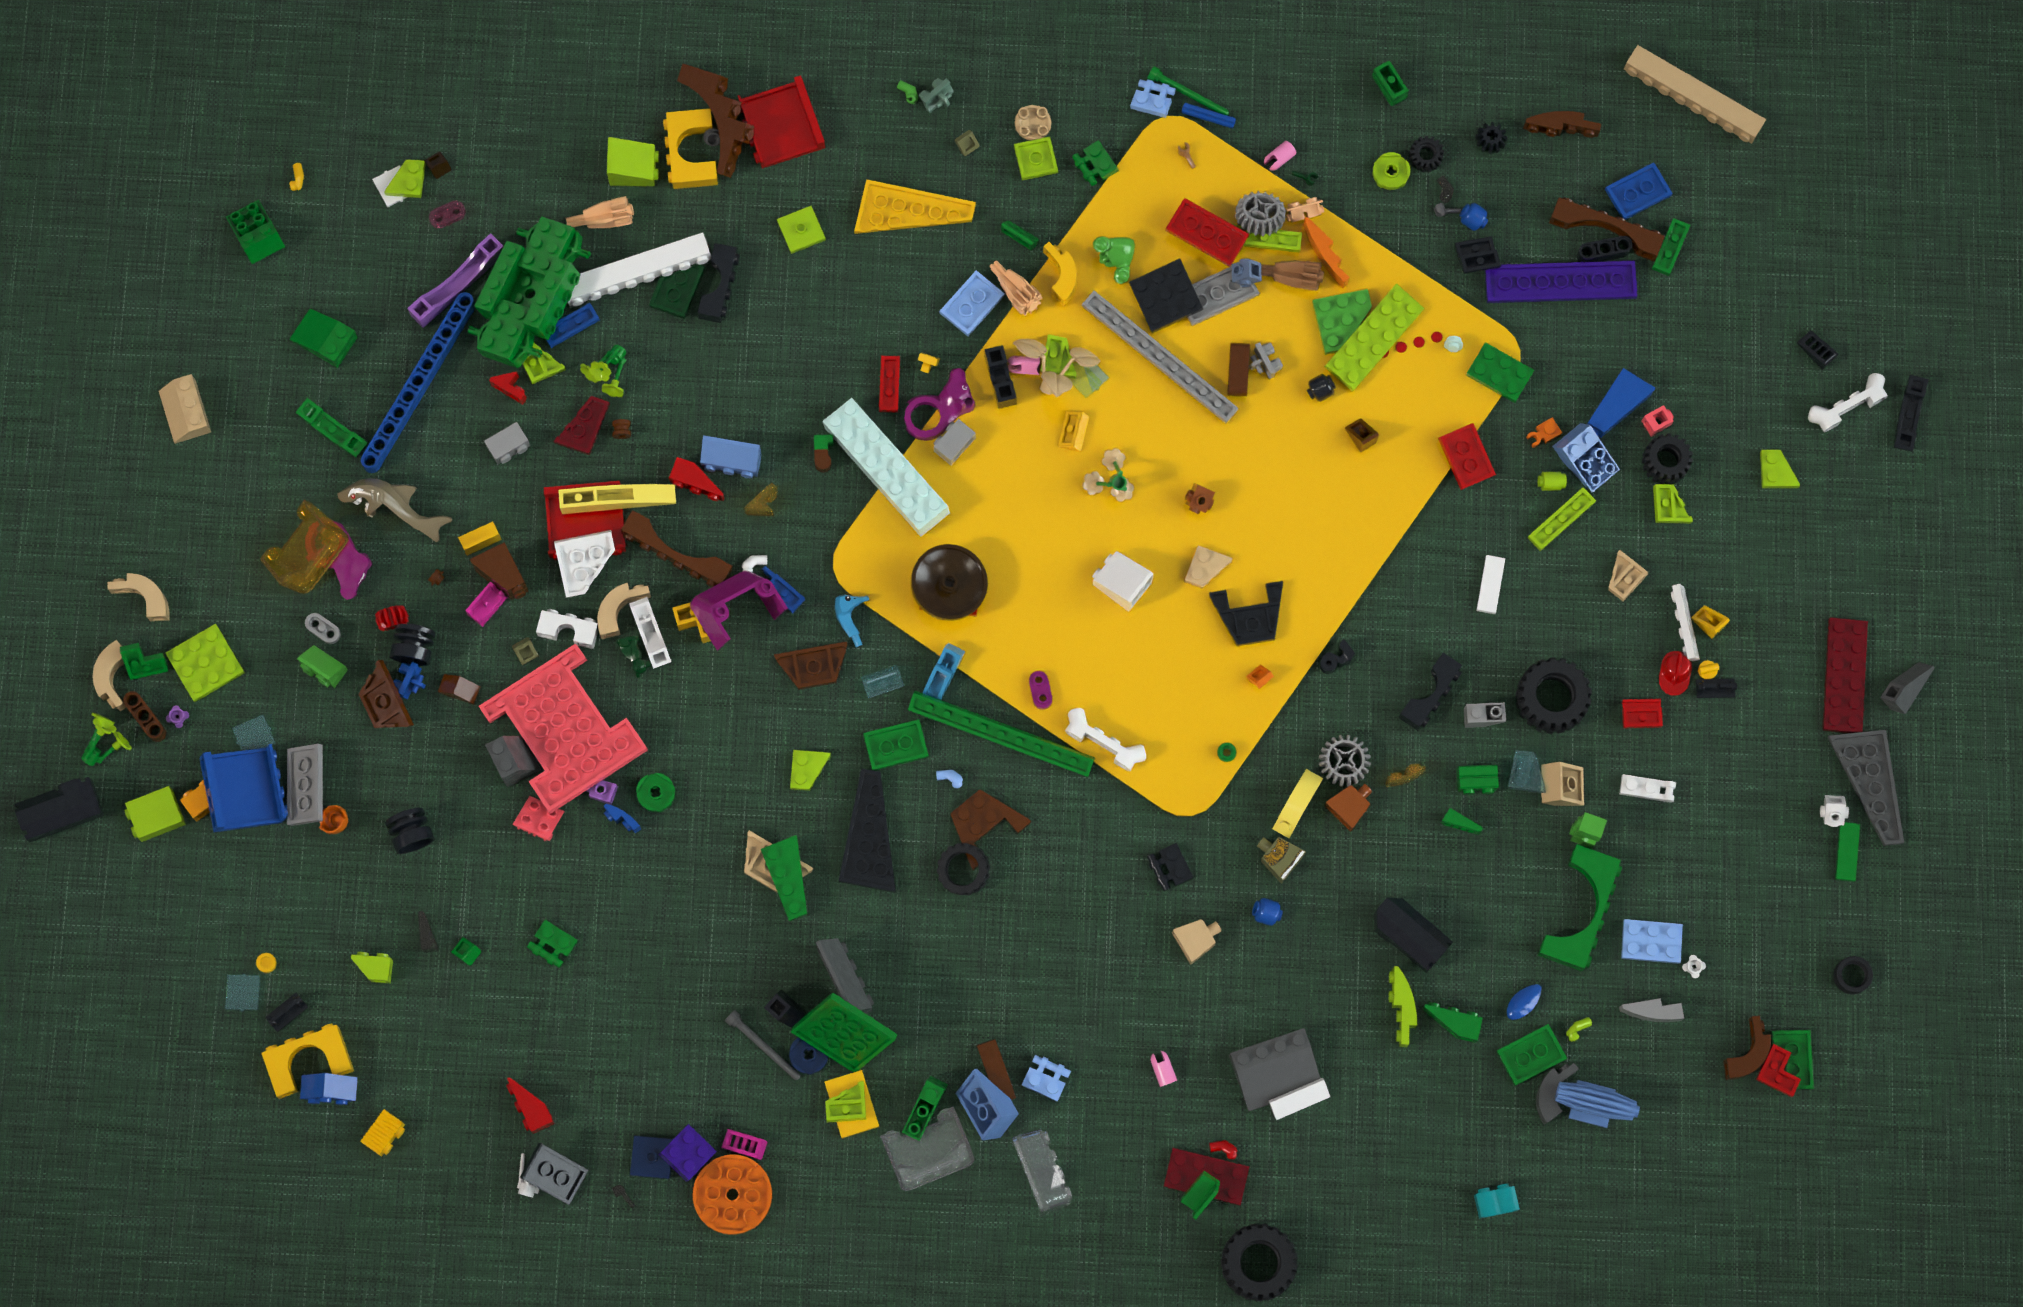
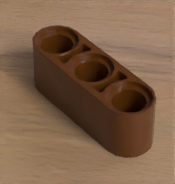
[1228,343,1250,397]
[123,691,166,742]

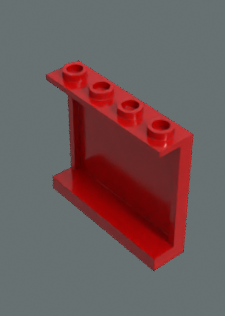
[737,75,825,169]
[544,481,626,560]

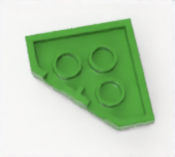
[1312,289,1372,355]

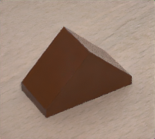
[1345,418,1379,452]
[438,674,481,705]

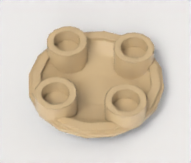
[1015,105,1052,140]

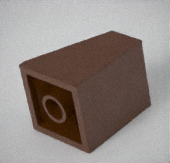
[470,542,528,600]

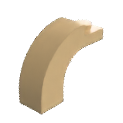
[108,573,170,621]
[598,583,651,639]
[93,640,126,712]

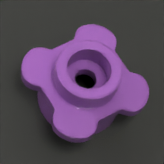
[166,705,189,728]

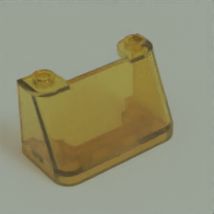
[260,500,348,594]

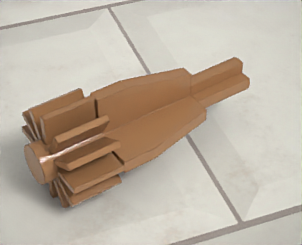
[1261,260,1324,291]

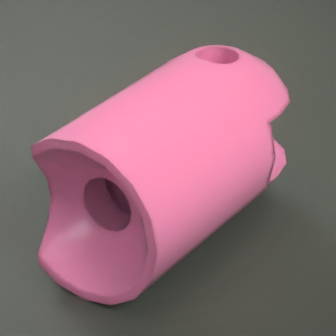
[1264,141,1296,171]
[1007,356,1040,375]
[1150,1050,1178,1087]

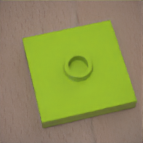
[1014,137,1058,181]
[777,206,826,254]

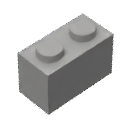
[933,419,976,466]
[484,422,530,465]

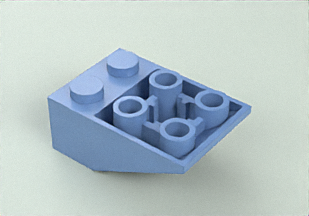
[1552,423,1620,493]

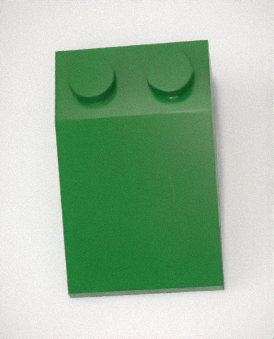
[289,309,358,368]

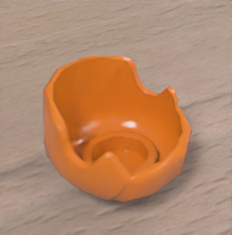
[319,805,348,834]

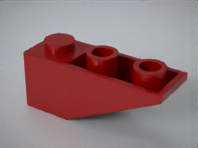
[669,457,725,501]
[506,1077,555,1134]

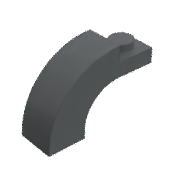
[1536,1063,1579,1125]

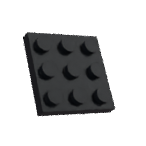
[1129,258,1204,333]

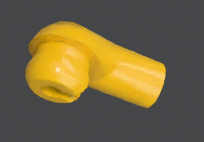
[289,163,304,191]

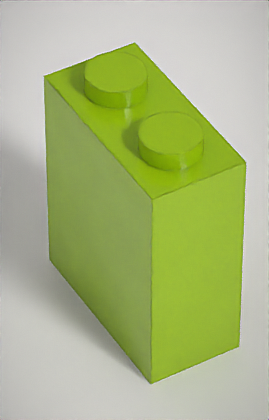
[124,786,186,842]

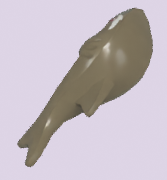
[337,478,452,542]

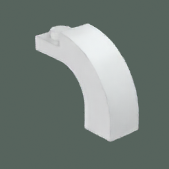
[629,597,671,669]

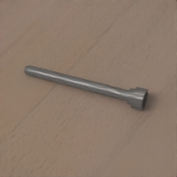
[725,1010,800,1080]

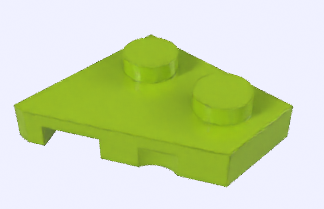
[1760,450,1800,488]

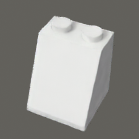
[1092,551,1154,612]

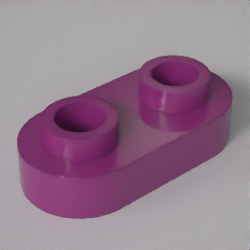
[1029,671,1052,710]

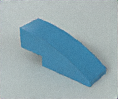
[923,643,965,700]

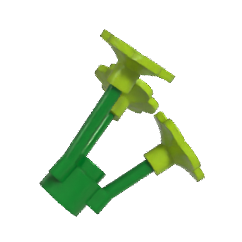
[580,345,626,397]
[81,712,132,766]

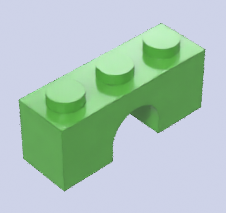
[1569,812,1607,849]

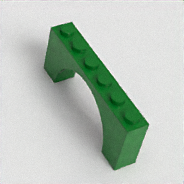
[1538,844,1622,971]

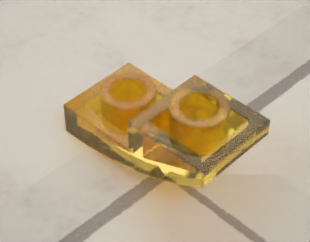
[1386,764,1426,787]

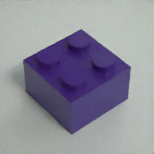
[658,1124,717,1182]

